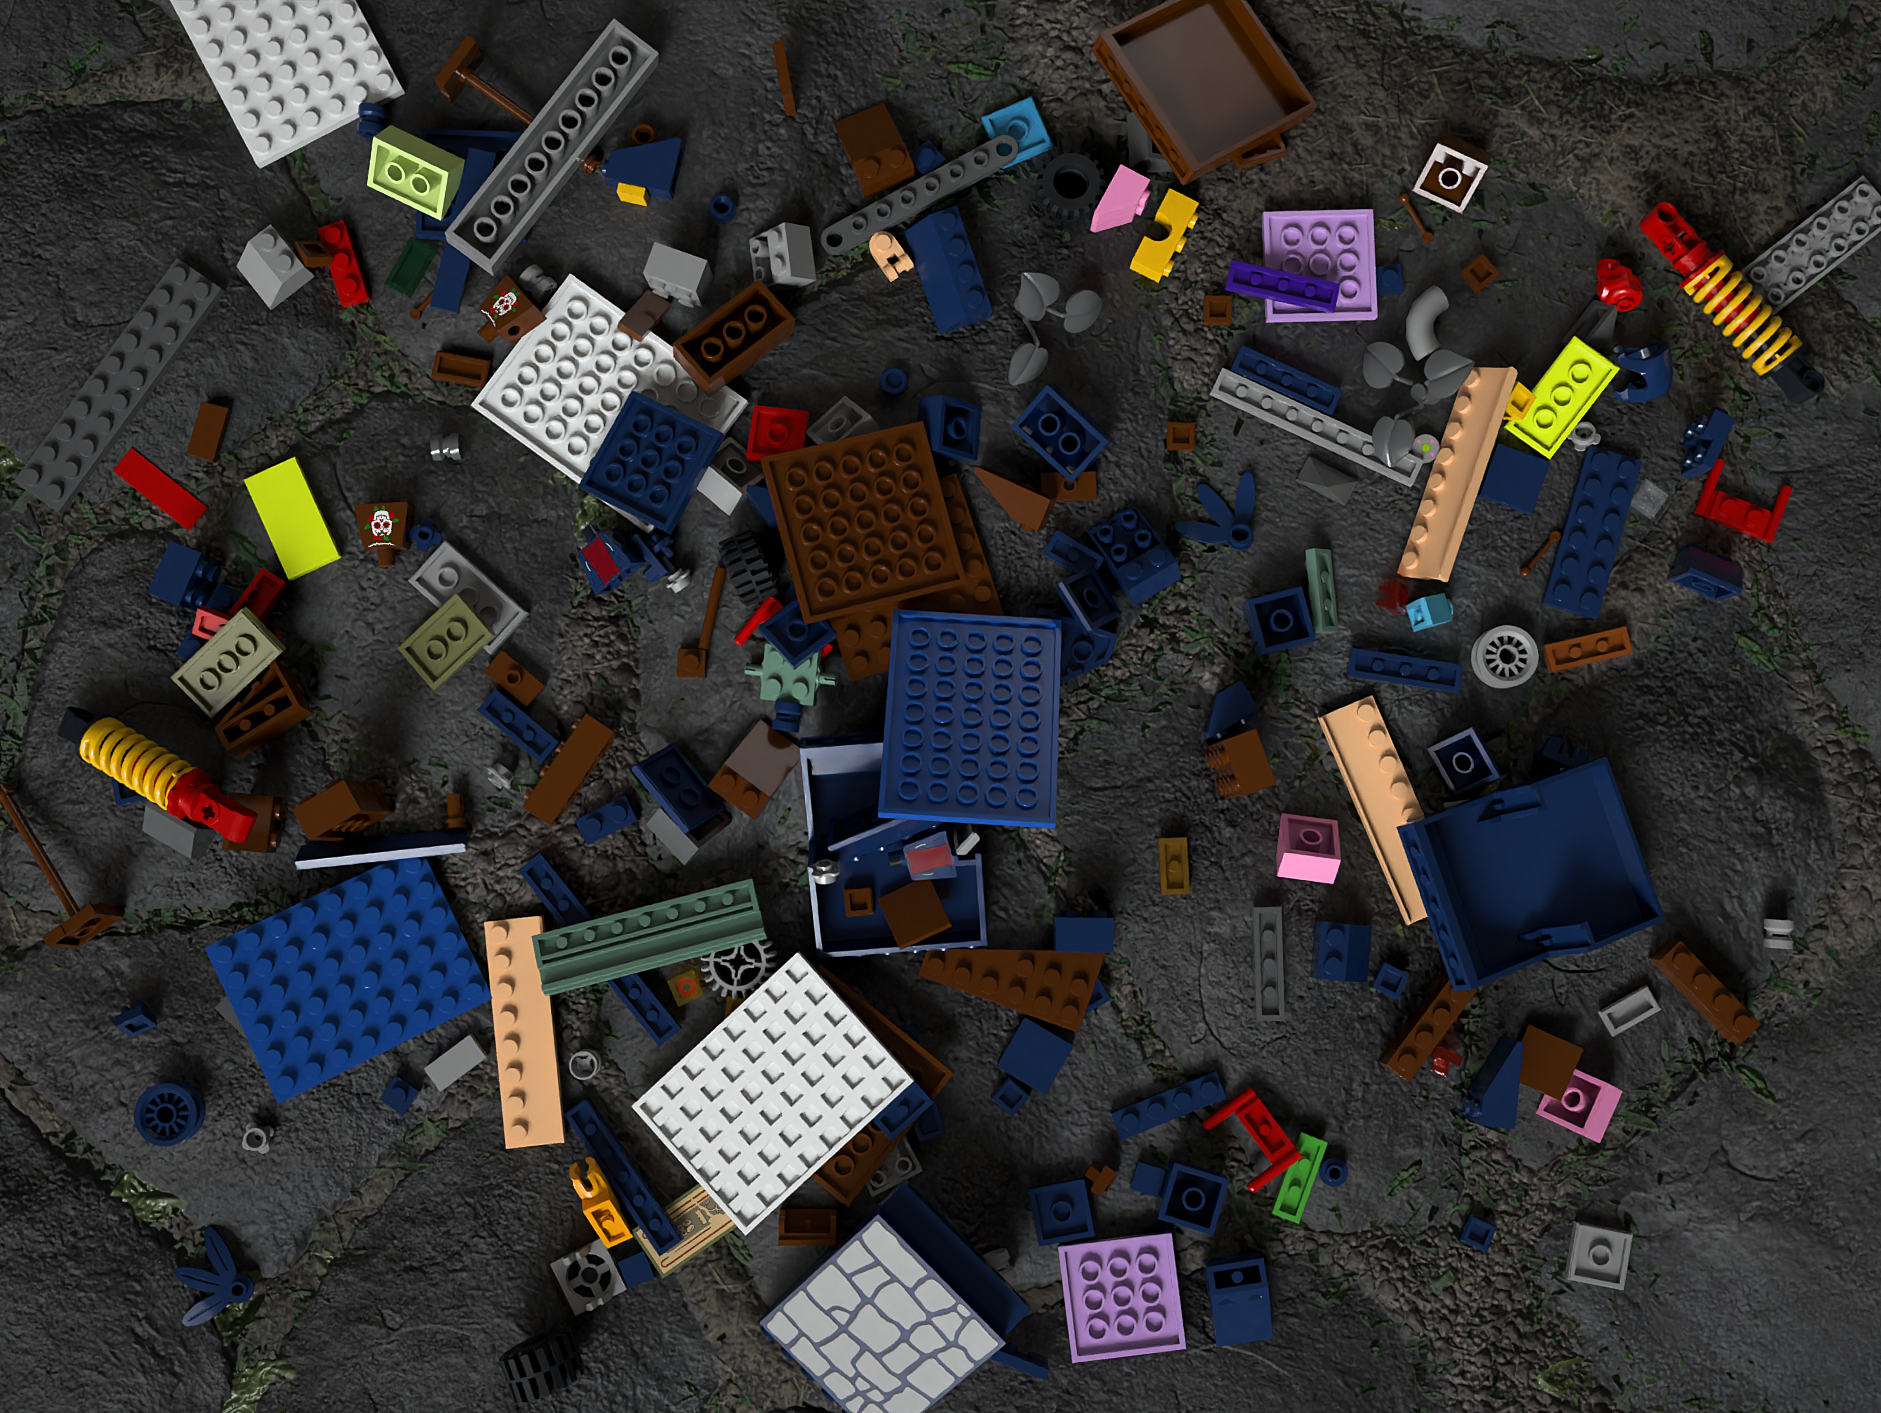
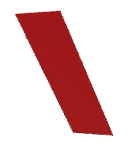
[113,448,208,531]

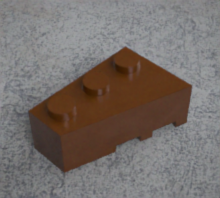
[214,660,314,758]

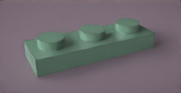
[1305,548,1339,633]

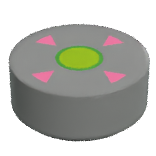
[1410,434,1440,463]

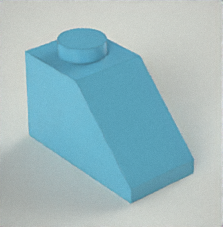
[1406,593,1453,632]

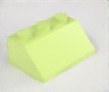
[367,125,465,220]

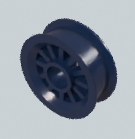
[134,1080,205,1147]

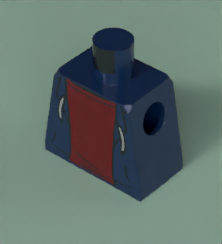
[578,523,646,594]
[888,822,958,880]

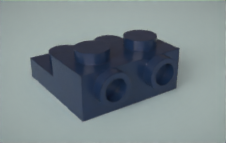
[1680,407,1736,480]

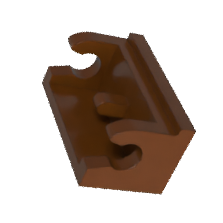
[778,1208,837,1246]

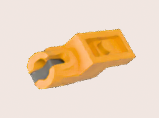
[569,1157,633,1249]

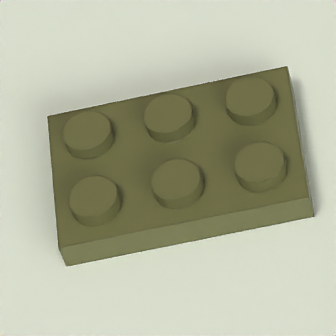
[397,593,496,691]

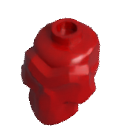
[1596,259,1643,312]

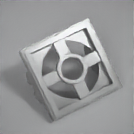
[550,1238,628,1316]

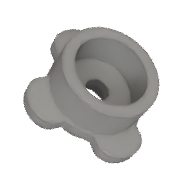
[1567,422,1601,451]
[666,568,693,593]
[487,763,514,789]
[810,859,840,884]
[242,1122,274,1154]

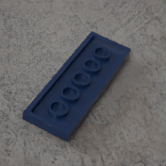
[1541,445,1642,620]

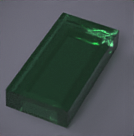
[384,237,437,299]

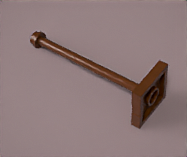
[434,35,601,175]
[0,784,123,949]

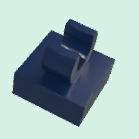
[114,999,157,1037]

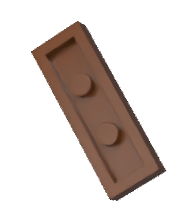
[1542,626,1633,673]

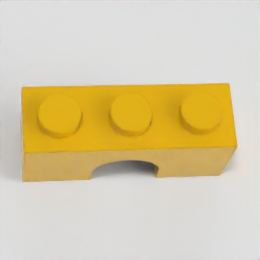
[1130,188,1200,283]

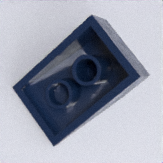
[1462,1036,1524,1129]

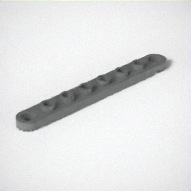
[821,135,1018,255]

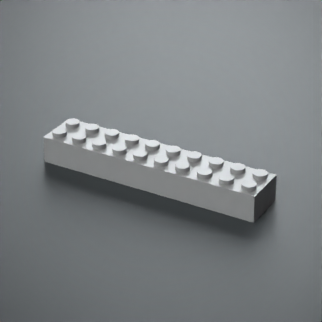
[445,19,659,276]

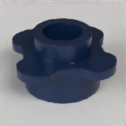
[409,519,442,552]

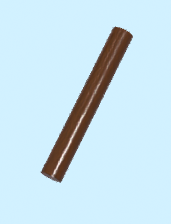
[698,567,727,650]

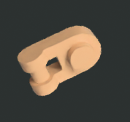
[869,231,914,282]

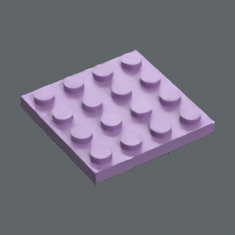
[1262,209,1378,323]
[1058,1231,1186,1363]

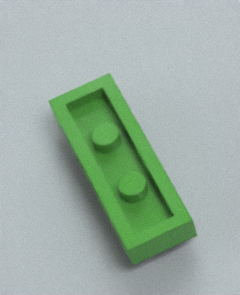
[1270,1131,1328,1224]

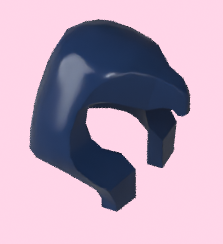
[1614,342,1673,402]

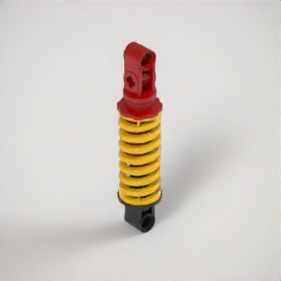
[1640,202,1825,404]
[57,706,258,843]

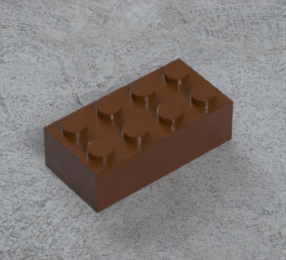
[673,279,795,397]
[1205,729,1277,799]
[292,778,394,841]

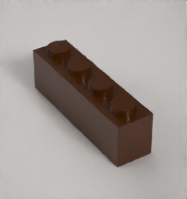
[522,713,618,826]
[1648,939,1761,1044]
[1379,971,1477,1082]

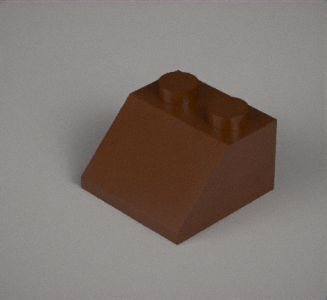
[1412,131,1491,214]
[222,792,285,853]

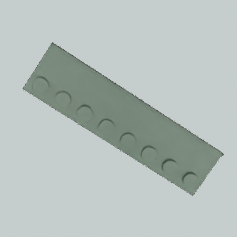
[531,878,767,996]

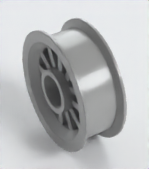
[1471,625,1539,688]

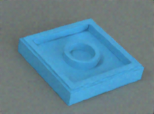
[981,96,1053,169]

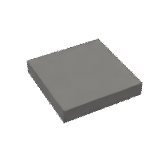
[1564,1221,1633,1290]

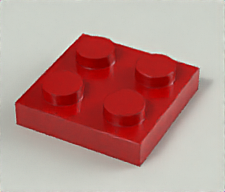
[746,405,809,462]

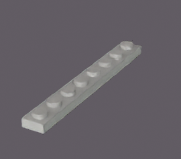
[1210,368,1424,487]

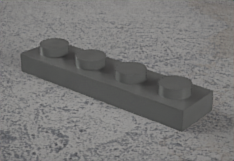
[1252,907,1285,1021]

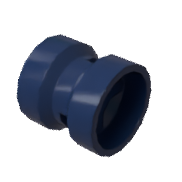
[356,103,387,139]
[771,701,803,733]

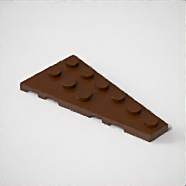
[918,949,1106,1033]

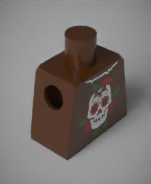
[477,275,547,344]
[354,502,415,567]

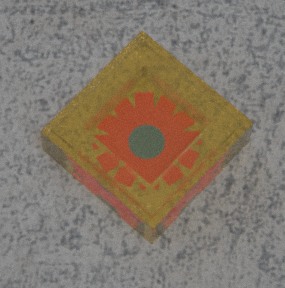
[667,969,705,1007]

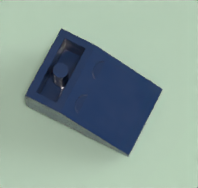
[1087,504,1181,606]
[1202,1251,1273,1347]

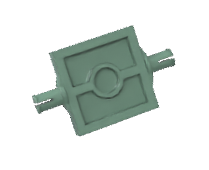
[745,643,838,706]

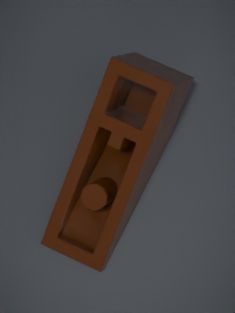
[974,465,1057,533]

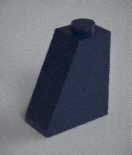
[602,138,685,201]

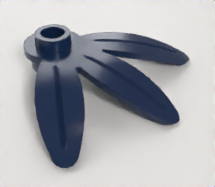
[1173,471,1256,551]
[174,1227,255,1327]

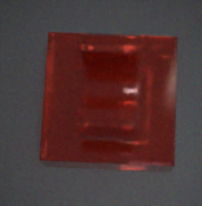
[1376,581,1410,615]
[1430,1045,1464,1076]

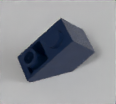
[1204,680,1259,740]

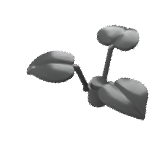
[1008,271,1103,386]
[1363,342,1475,467]

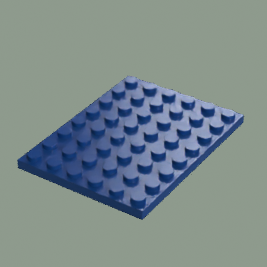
[878,609,1062,829]
[205,856,493,1104]

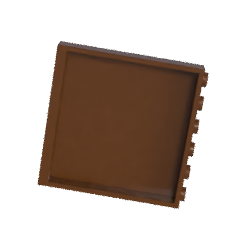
[1091,0,1318,186]

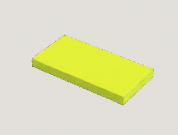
[1504,336,1620,460]
[244,457,342,581]

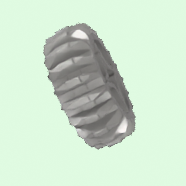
[701,940,777,1000]

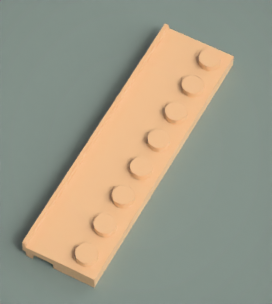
[1397,367,1518,582]
[1318,695,1428,925]
[484,915,566,1149]

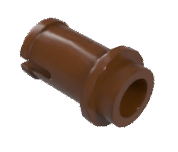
[445,793,468,829]

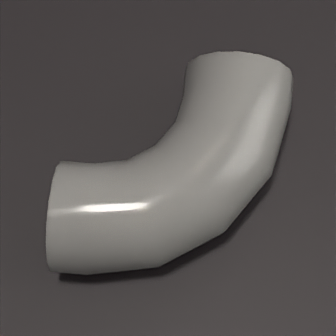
[1406,285,1449,361]

